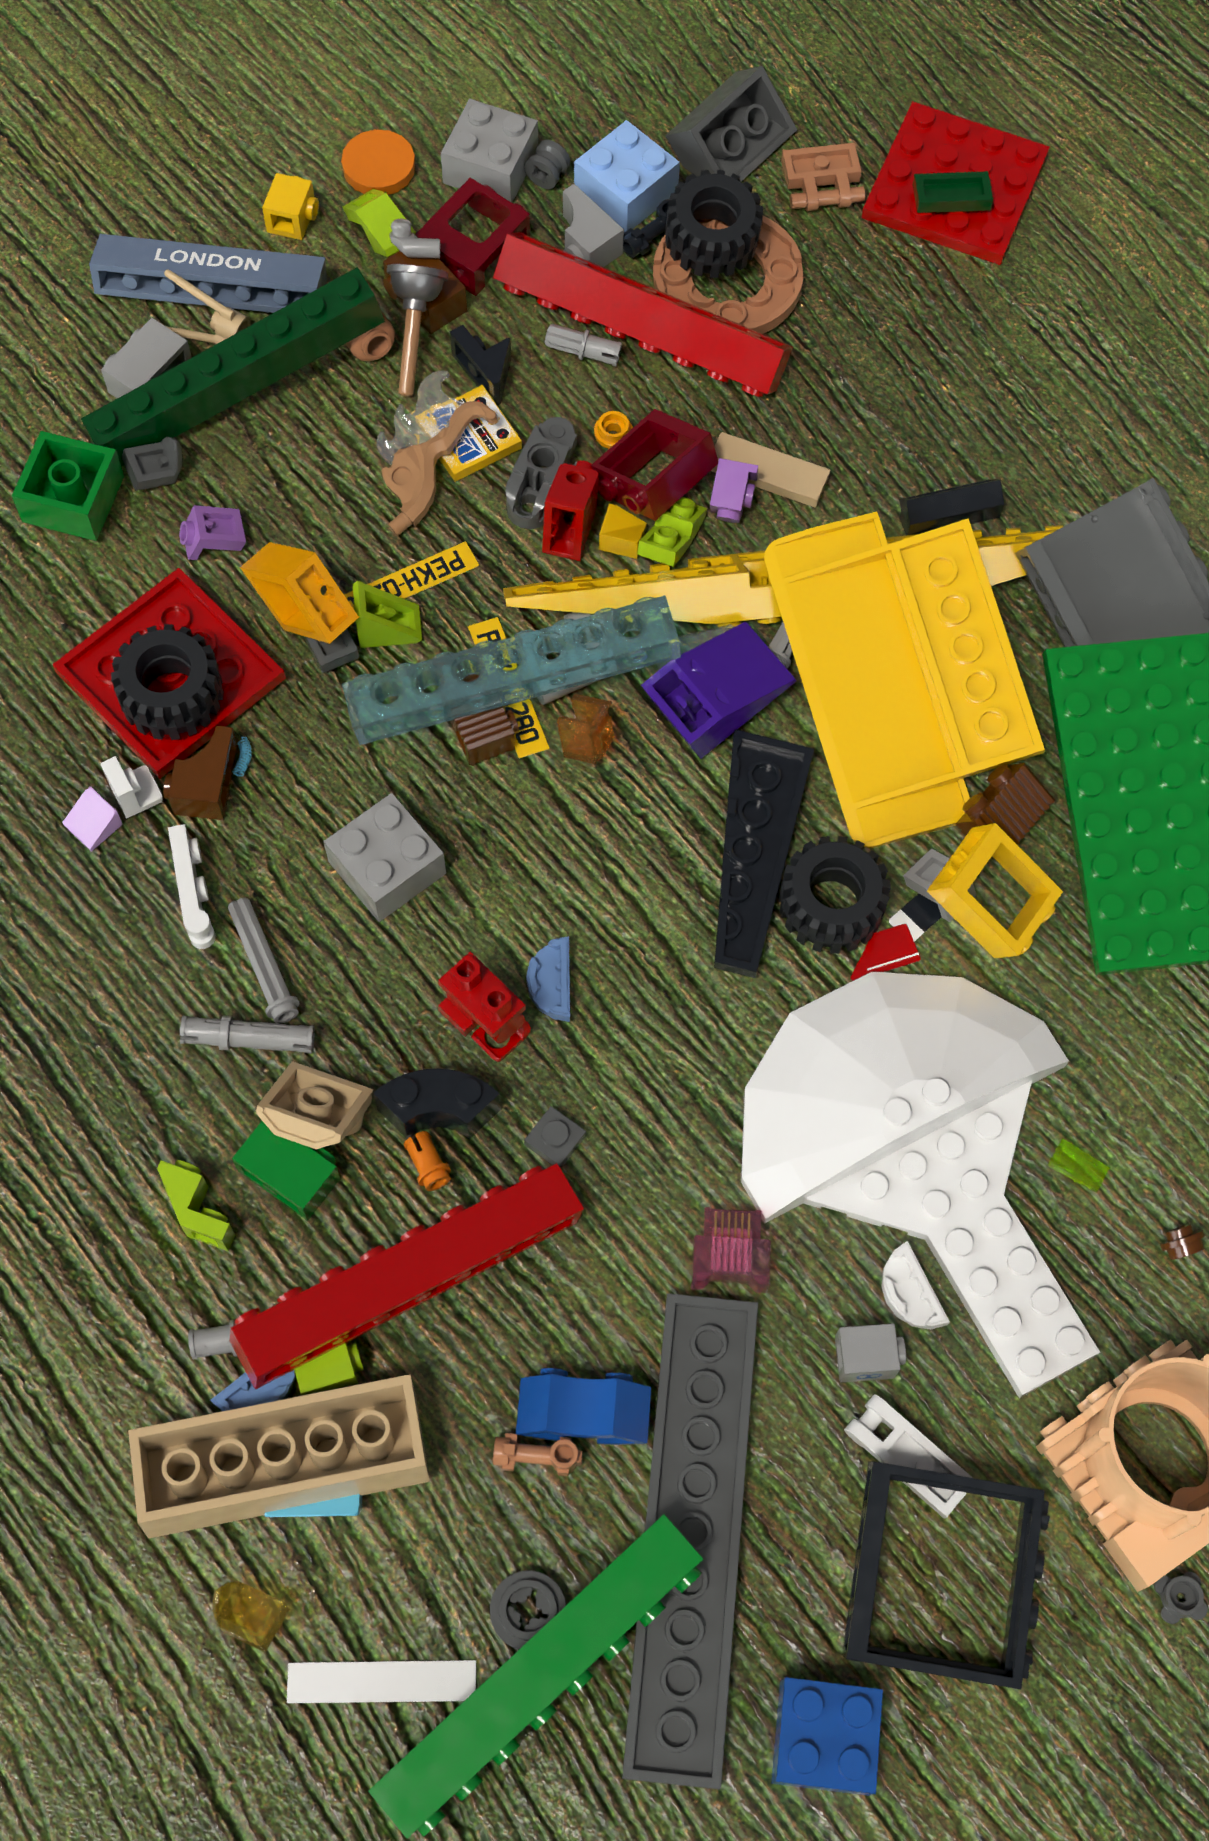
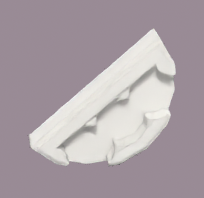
[881,1241,950,1329]

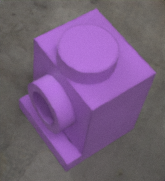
[710,458,758,523]

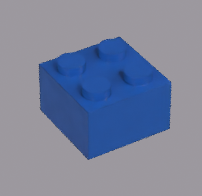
[771,1677,883,1796]

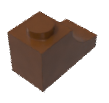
[163,726,238,820]

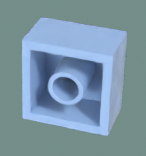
[574,120,680,232]

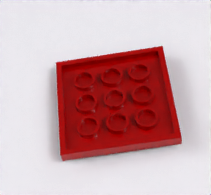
[861,101,1050,265]
[52,568,286,779]

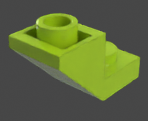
[343,189,416,257]
[157,1160,235,1252]

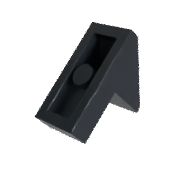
[450,325,511,406]

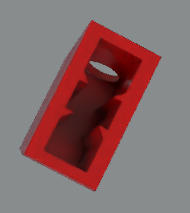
[542,460,599,561]

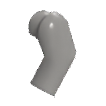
[389,219,440,259]

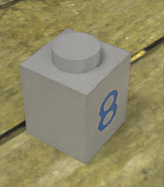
[834,1324,906,1383]

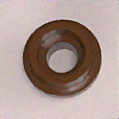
[1160,1224,1205,1260]

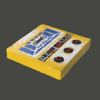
[415,385,522,482]

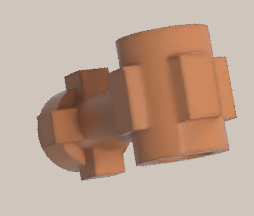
[493,1433,583,1476]

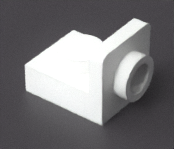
[100,756,163,819]

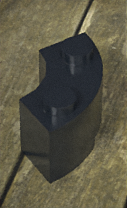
[373,1068,501,1140]

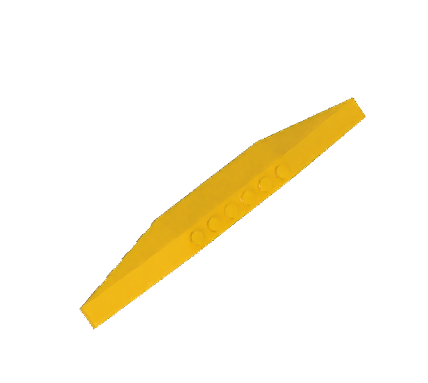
[503,525,1064,628]

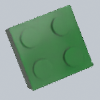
[12,431,124,541]

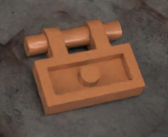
[781,143,865,212]

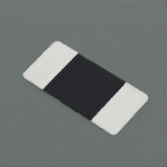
[889,894,942,941]

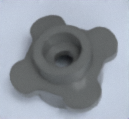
[1154,1572,1208,1624]

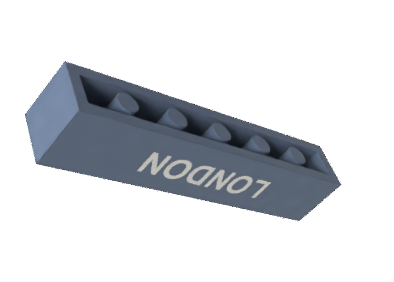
[89,234,327,313]

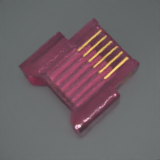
[690,1207,771,1293]

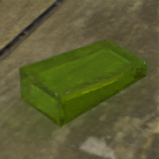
[1047,1138,1110,1193]

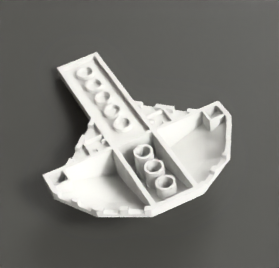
[741,972,1100,1398]

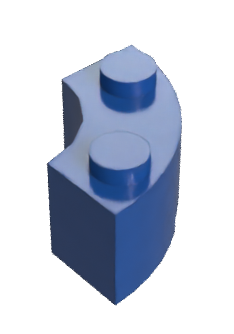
[516,1368,651,1445]

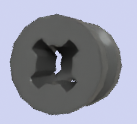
[524,140,571,189]

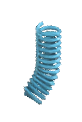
[232,737,252,776]

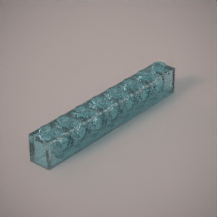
[342,595,681,745]

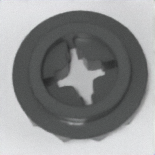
[490,1571,566,1649]

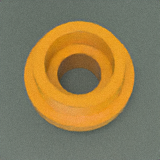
[594,411,633,449]

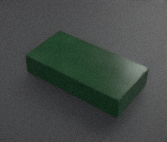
[912,171,993,213]

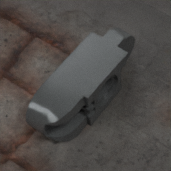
[505,417,577,529]

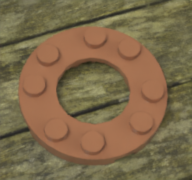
[653,216,804,334]

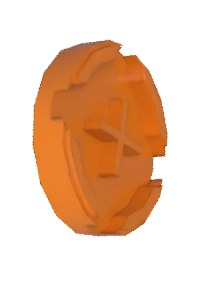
[341,129,415,195]

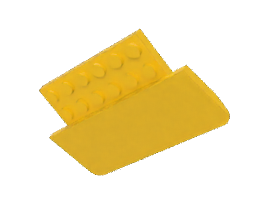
[764,511,1045,848]

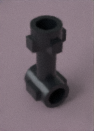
[623,199,669,258]

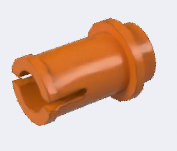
[403,1131,451,1191]

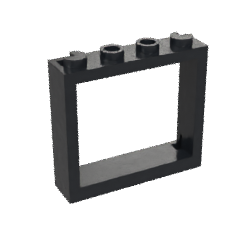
[842,1461,1050,1690]

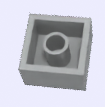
[441,99,538,203]
[324,793,446,922]

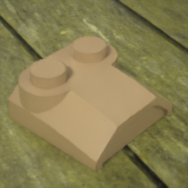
[256,1061,374,1149]

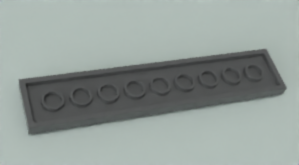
[622,1293,758,1790]

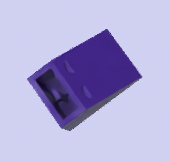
[641,621,796,759]

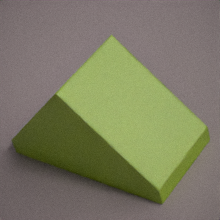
[352,581,422,648]

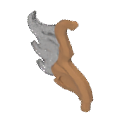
[377,371,498,537]

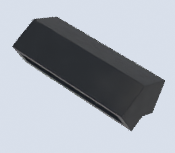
[899,479,1004,535]

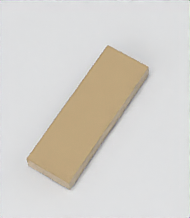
[711,432,831,508]

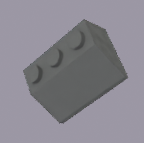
[665,66,797,182]

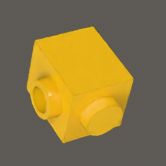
[262,173,319,240]

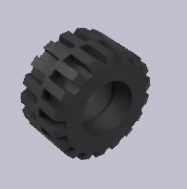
[665,170,763,278]
[111,624,224,740]
[779,836,891,954]

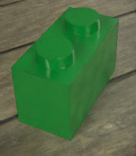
[232,1121,340,1221]

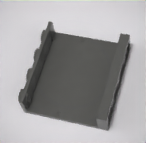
[1015,478,1209,647]

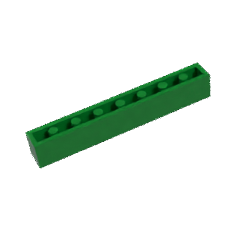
[368,1514,703,1839]

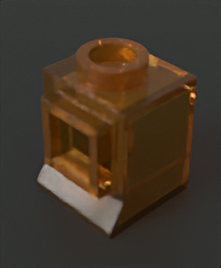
[557,694,615,764]

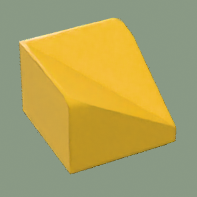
[599,503,647,559]

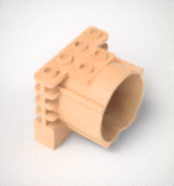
[1036,1340,1209,1592]

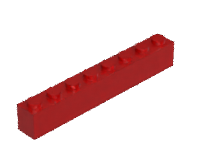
[493,232,793,397]
[229,1163,584,1390]

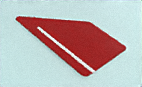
[850,924,921,981]

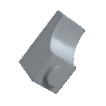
[563,184,624,267]

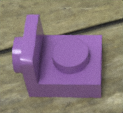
[179,505,246,560]

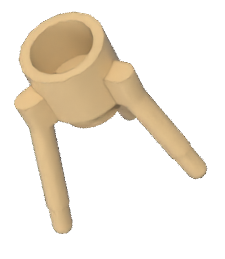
[164,269,251,345]

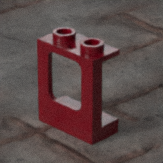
[415,177,530,296]

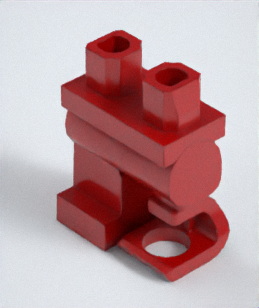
[438,951,531,1062]

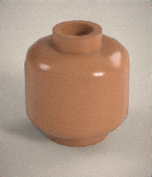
[345,311,395,362]

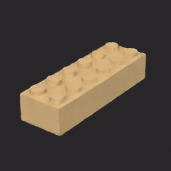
[128,1374,430,1539]

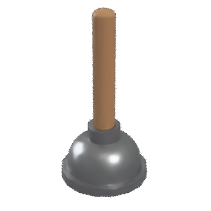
[387,264,448,397]

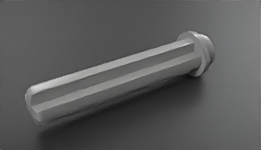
[228,897,300,1023]

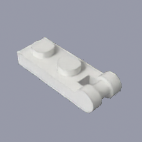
[168,824,216,949]
[844,1394,972,1519]

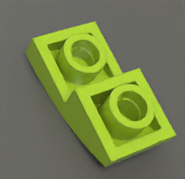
[637,497,707,567]

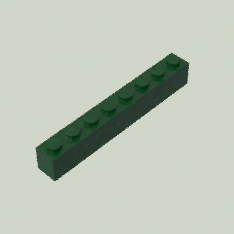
[81,267,385,467]

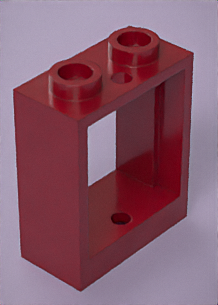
[591,409,718,521]

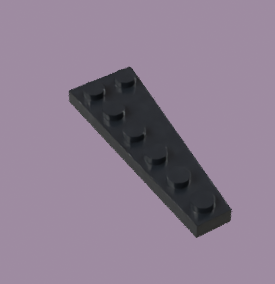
[714,729,814,978]

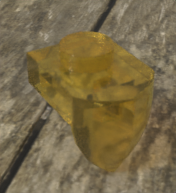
[212,1581,290,1653]

